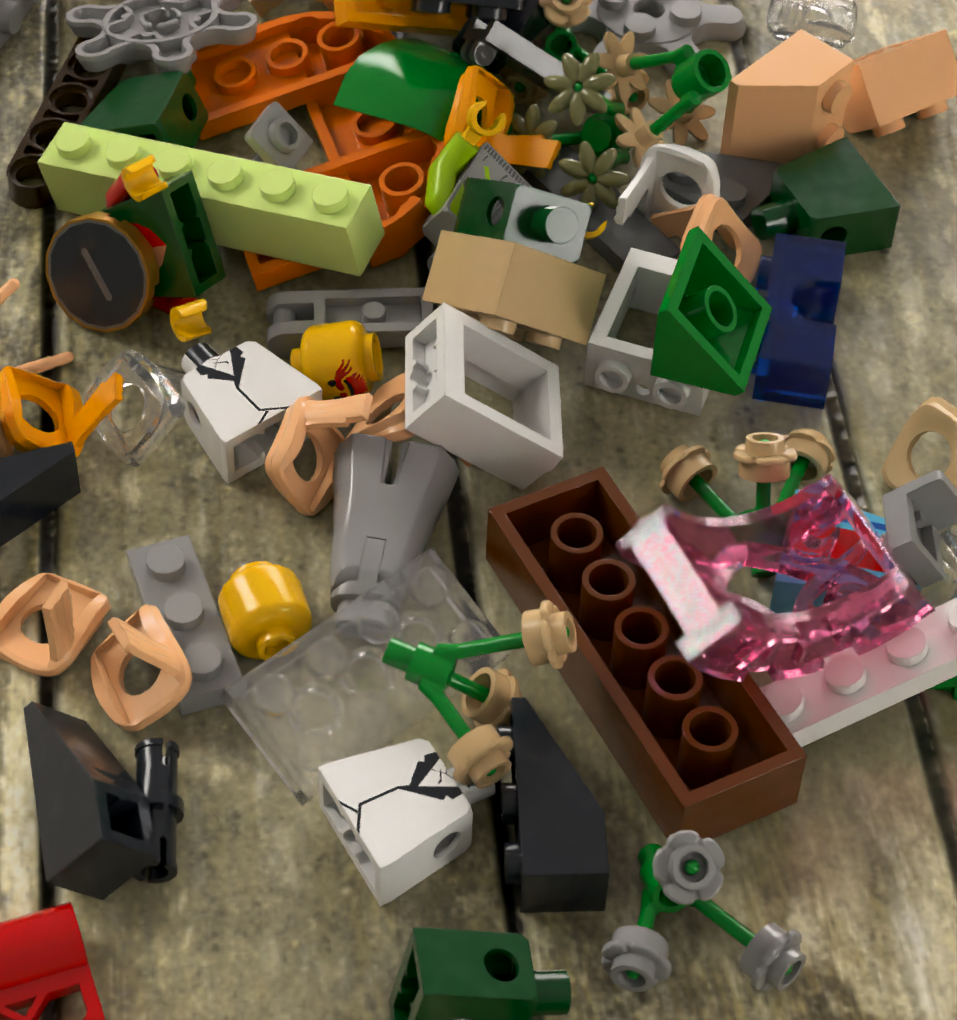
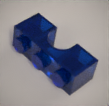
[751,233,846,410]

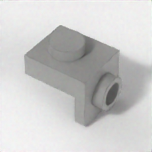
[244,102,314,170]
[881,470,957,589]

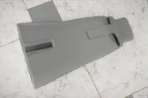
[329,433,459,642]

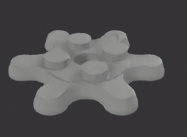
[66,0,258,73]
[571,0,746,77]

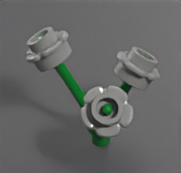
[601,830,806,992]

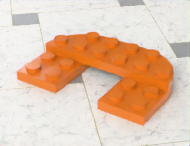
[190,11,444,292]

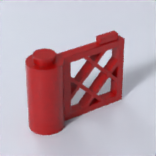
[0,902,106,1020]

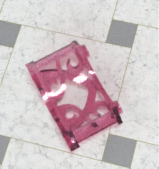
[615,474,935,681]

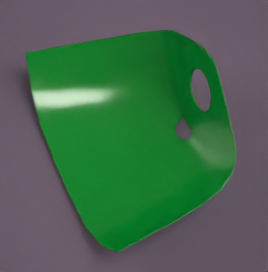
[333,37,515,141]

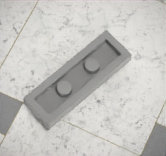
[126,535,246,716]

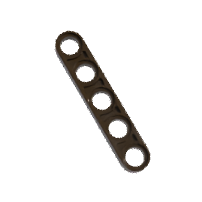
[6,37,128,209]

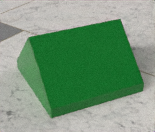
[650,226,772,396]

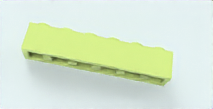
[37,122,385,277]

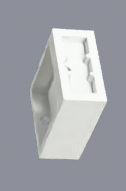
[584,247,710,416]
[405,302,564,490]

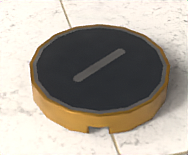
[46,211,159,333]

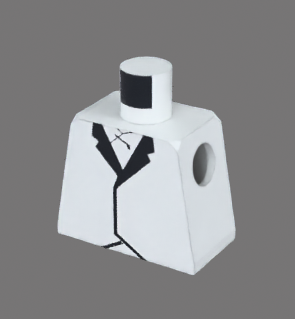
[181,341,322,484]
[318,738,495,907]

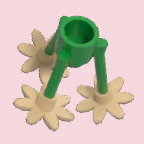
[598,31,732,168]

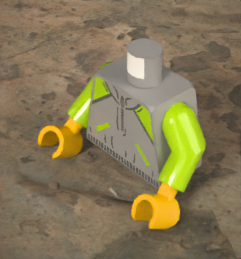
[422,101,607,271]

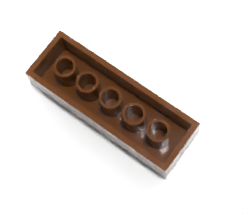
[486,467,807,839]

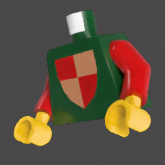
[99,154,227,342]

